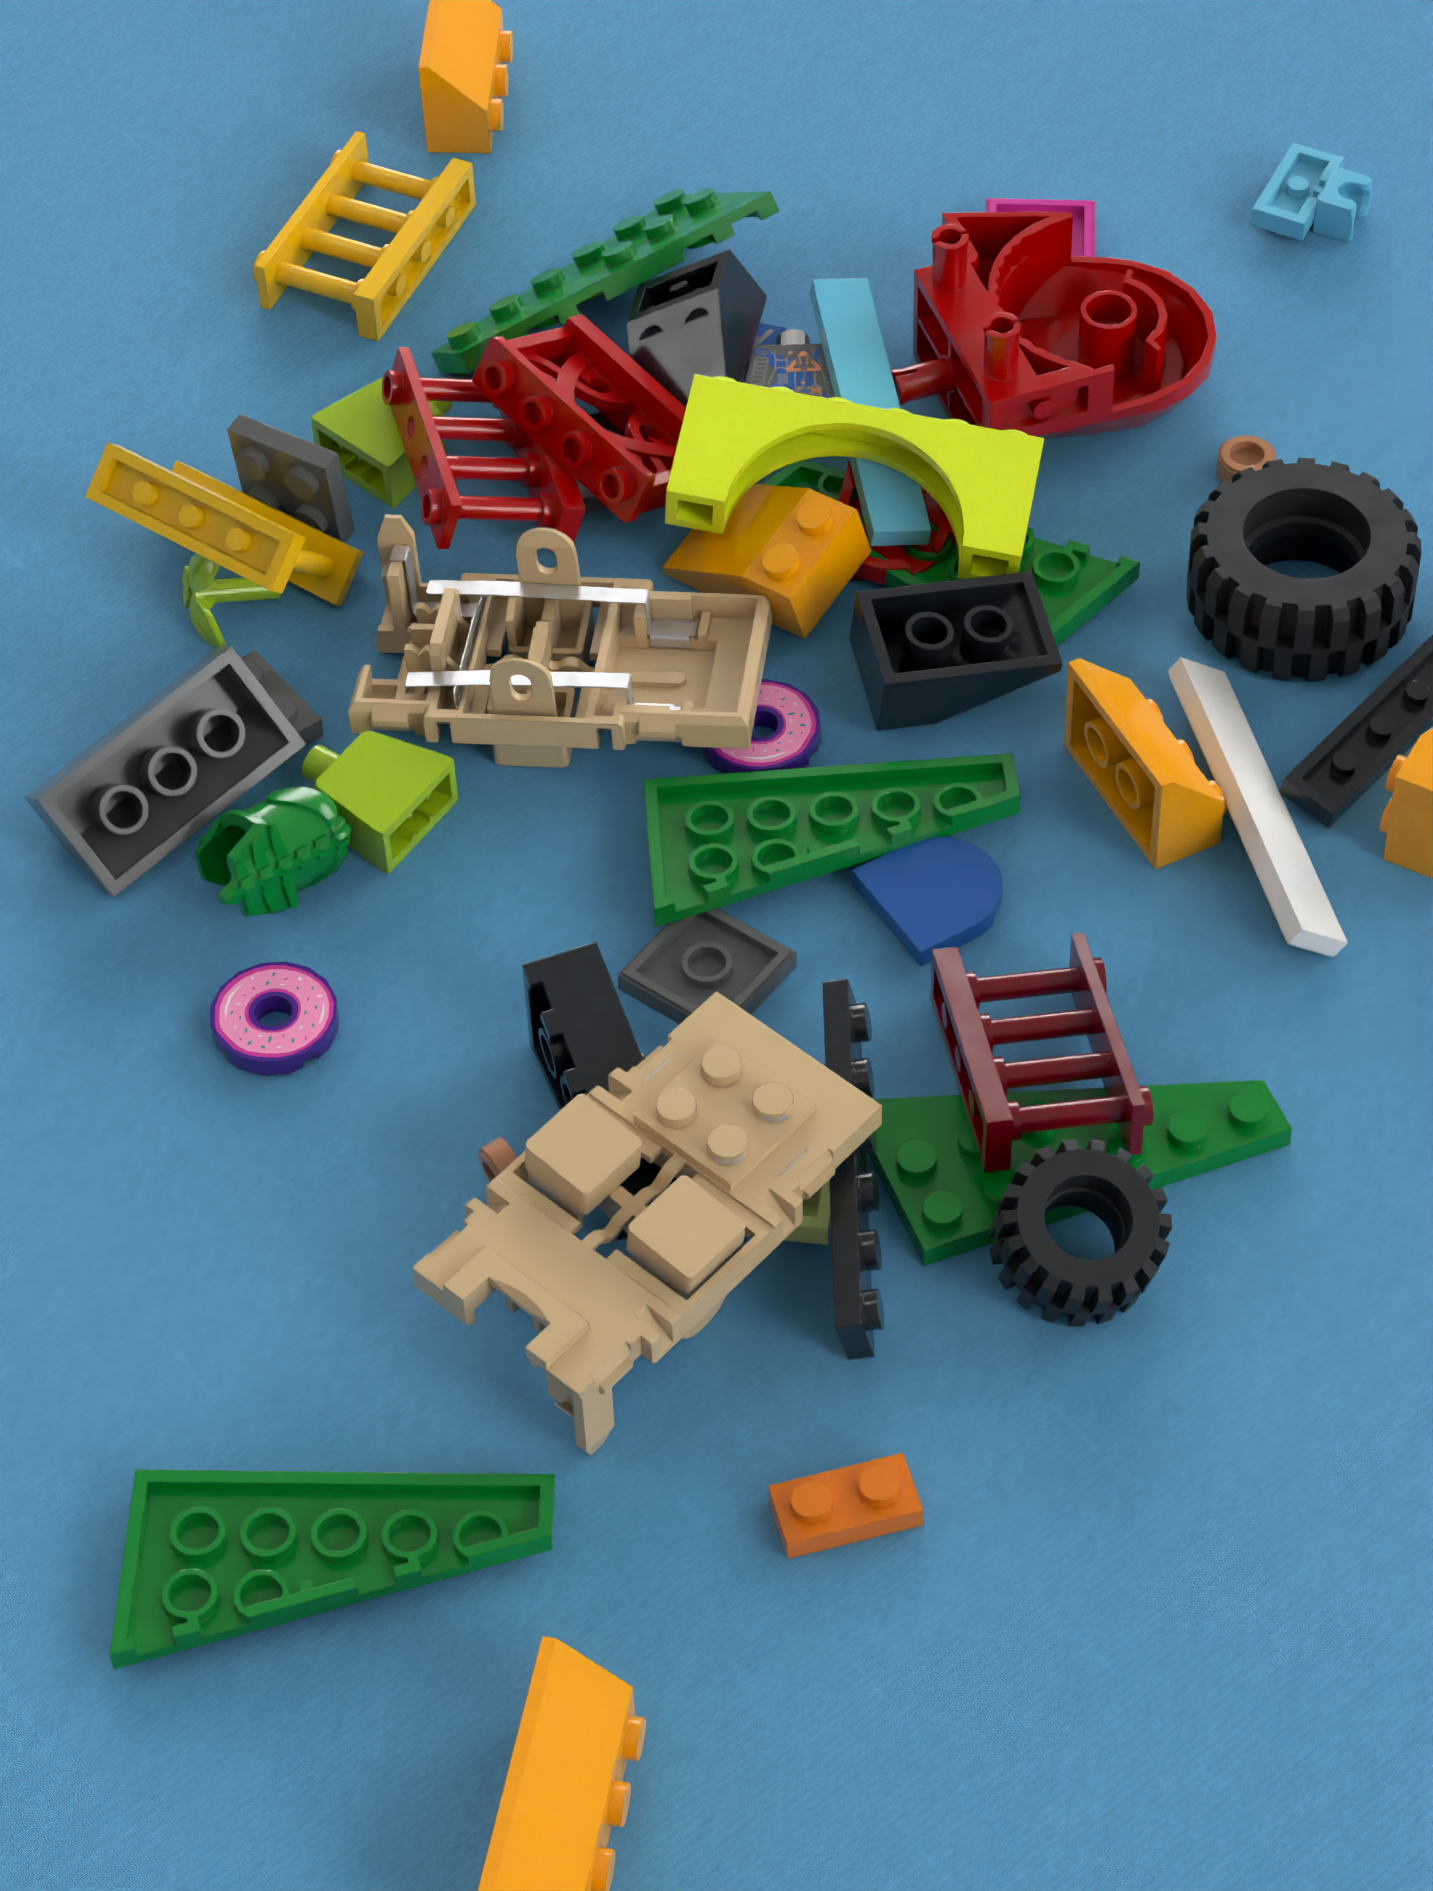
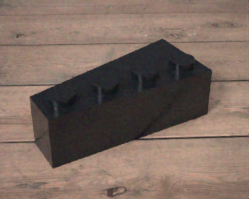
[522,942,677,1241]

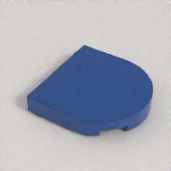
[852,837,1002,966]

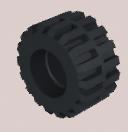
[989,1139,1172,1327]

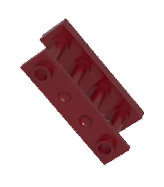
[930,933,1154,1172]

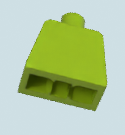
[310,378,453,508]
[302,731,458,875]

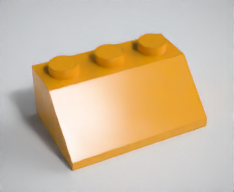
[418,0,514,153]
[1064,658,1227,869]

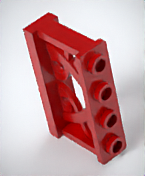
[472,314,686,523]

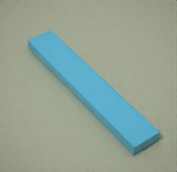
[809,278,931,546]

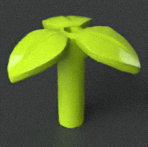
[181,553,281,647]

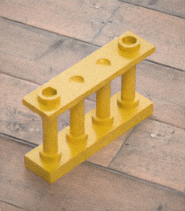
[253,131,476,341]
[85,442,364,606]

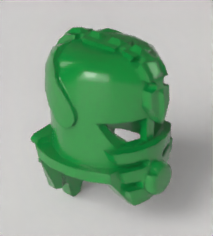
[195,786,351,917]

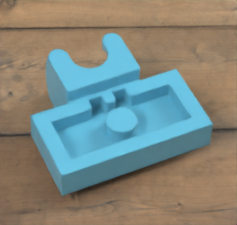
[1251,143,1372,242]

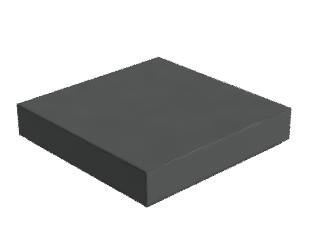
[617,908,797,1024]

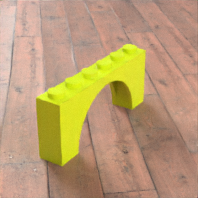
[665,374,1044,579]

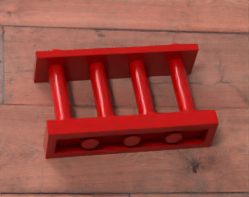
[382,347,586,552]

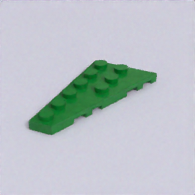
[431,188,779,373]
[762,460,1140,646]
[644,753,1020,927]
[868,1080,1292,1266]
[110,1469,557,1669]

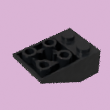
[627,249,767,407]

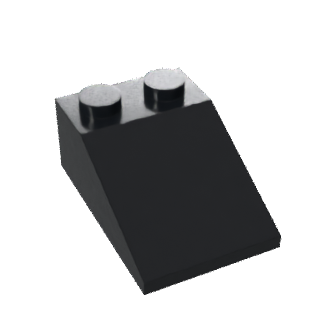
[849,571,1063,731]

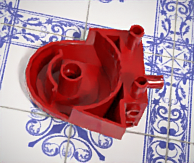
[891,211,1217,440]

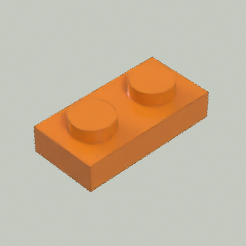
[768,1453,924,1559]

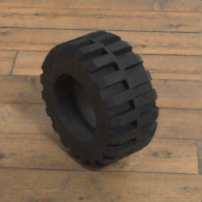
[1186,458,1421,682]

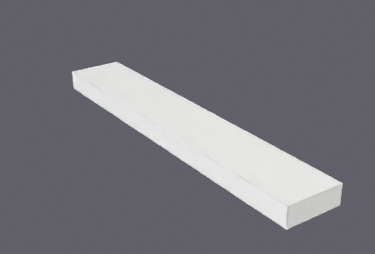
[1168,657,1348,957]

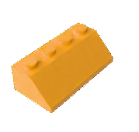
[478,1636,646,1891]

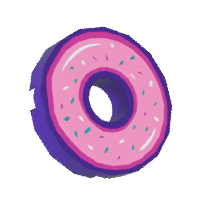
[702,679,821,774]
[210,961,339,1076]

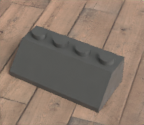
[24,646,306,897]

